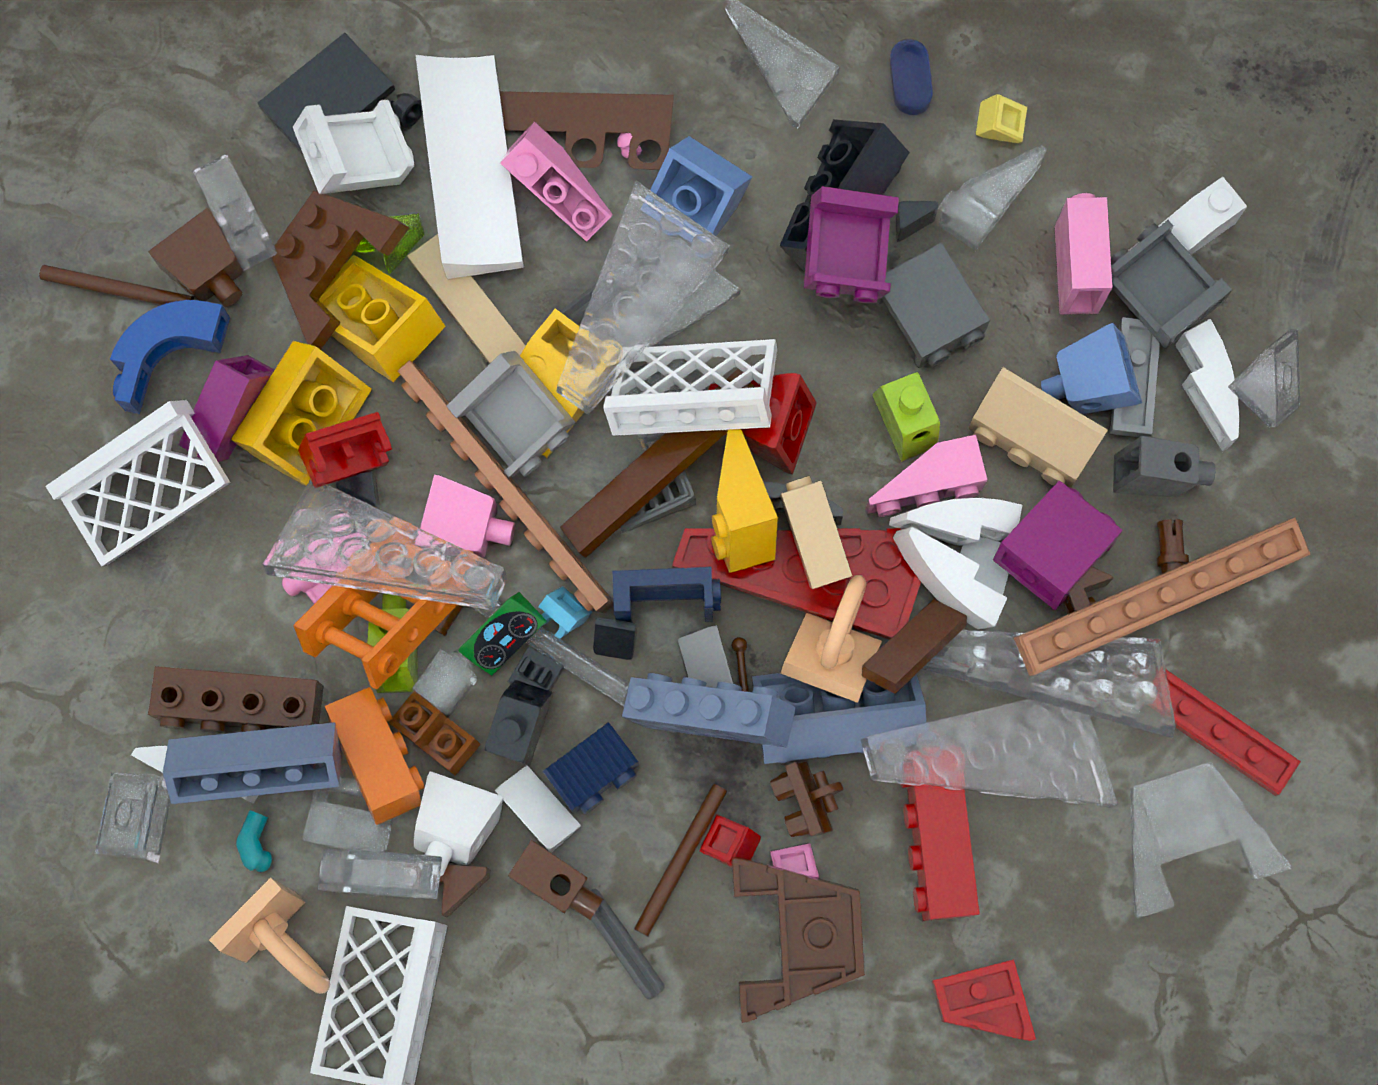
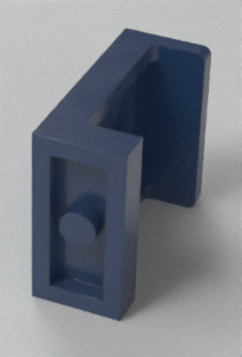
[612,567,721,623]

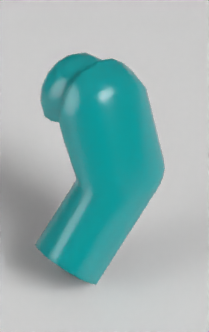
[236,810,273,872]

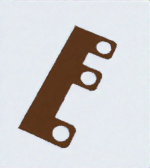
[500,91,674,170]

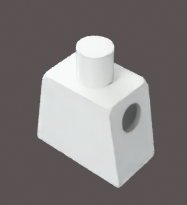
[414,771,503,876]

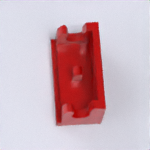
[298,412,392,488]

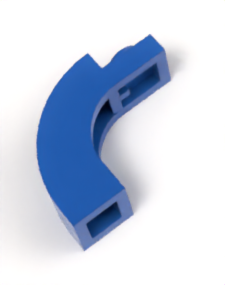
[110,300,230,414]

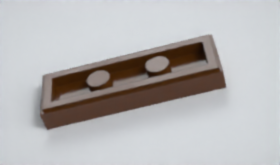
[862,599,967,694]

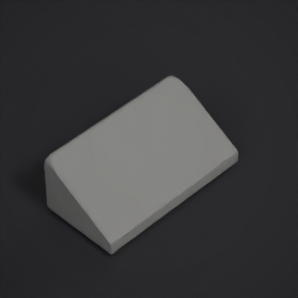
[678,625,733,688]

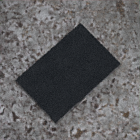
[258,33,395,156]

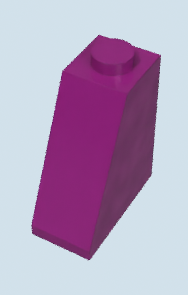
[178,355,274,462]

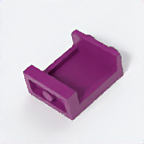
[804,186,899,303]
[993,480,1123,611]

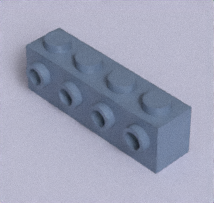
[622,673,796,748]
[163,722,342,804]

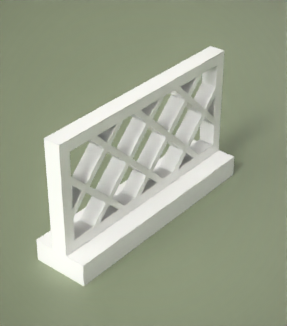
[603,339,777,436]
[46,400,231,567]
[310,906,447,1085]

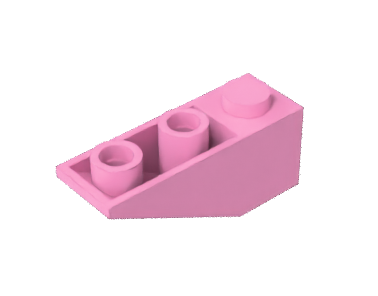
[500,122,613,242]
[866,435,987,517]

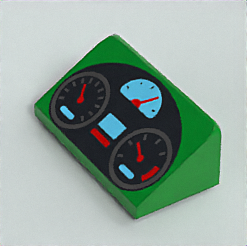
[458,592,547,676]

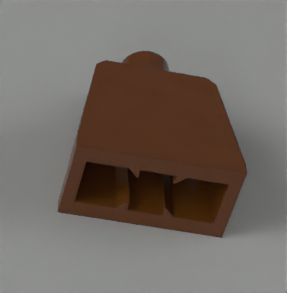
[148,207,244,307]
[508,840,604,920]

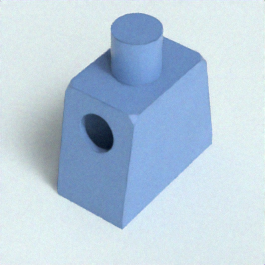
[1041,323,1142,414]

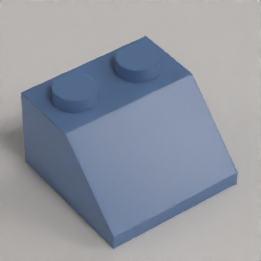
[640,136,752,252]

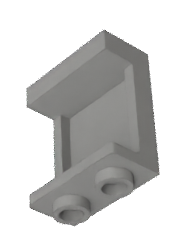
[447,351,576,478]

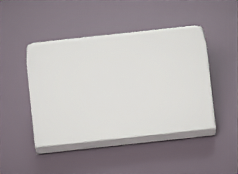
[495,765,581,853]

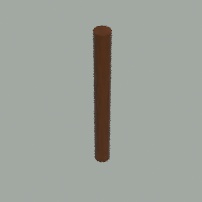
[39,265,194,305]
[634,784,727,936]

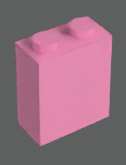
[1055,193,1112,314]

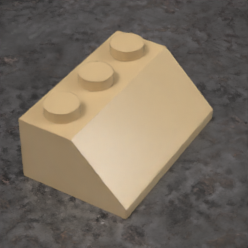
[969,367,1108,487]

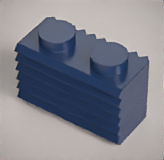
[543,722,639,814]

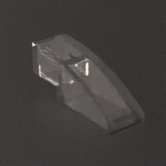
[193,154,278,271]

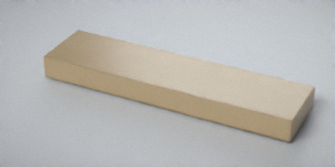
[407,234,526,364]

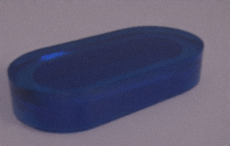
[890,39,933,115]

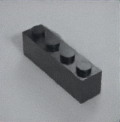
[780,119,910,272]

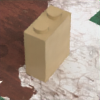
[780,476,852,589]

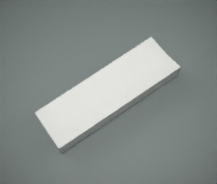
[416,55,524,279]

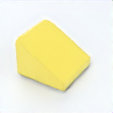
[976,94,1027,143]

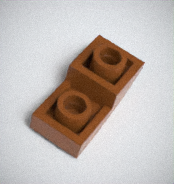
[388,691,481,776]

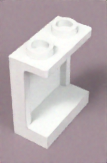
[293,100,414,194]

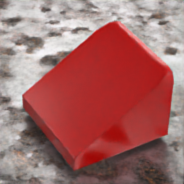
[699,815,761,867]

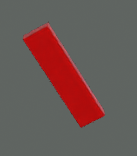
[1139,668,1301,796]

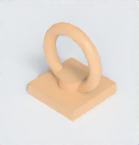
[781,575,882,703]
[209,877,330,994]

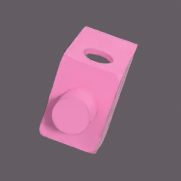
[415,474,515,560]

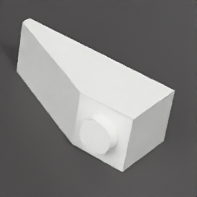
[1128,177,1247,255]

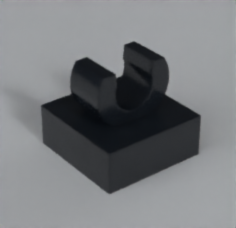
[508,646,564,691]

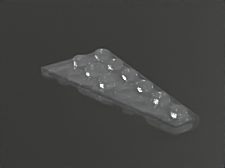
[556,181,730,415]
[922,630,1176,738]

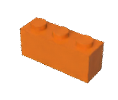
[325,687,425,825]

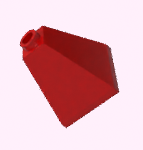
[708,373,817,475]

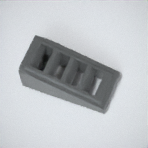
[620,470,696,533]

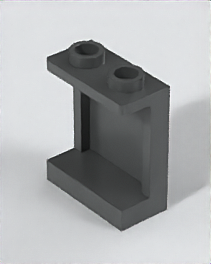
[1111,220,1232,349]
[877,242,990,368]

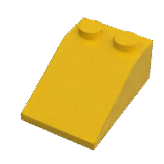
[319,255,446,382]
[711,429,778,573]

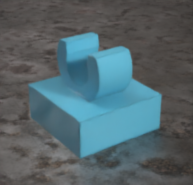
[538,586,592,640]

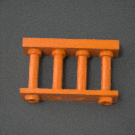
[293,518,481,689]

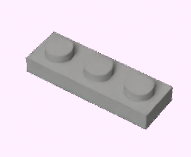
[1110,317,1160,437]

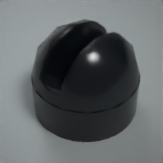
[390,93,423,127]

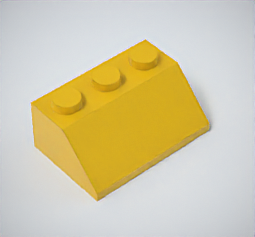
[231,341,372,488]

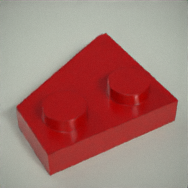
[932,959,1036,1041]

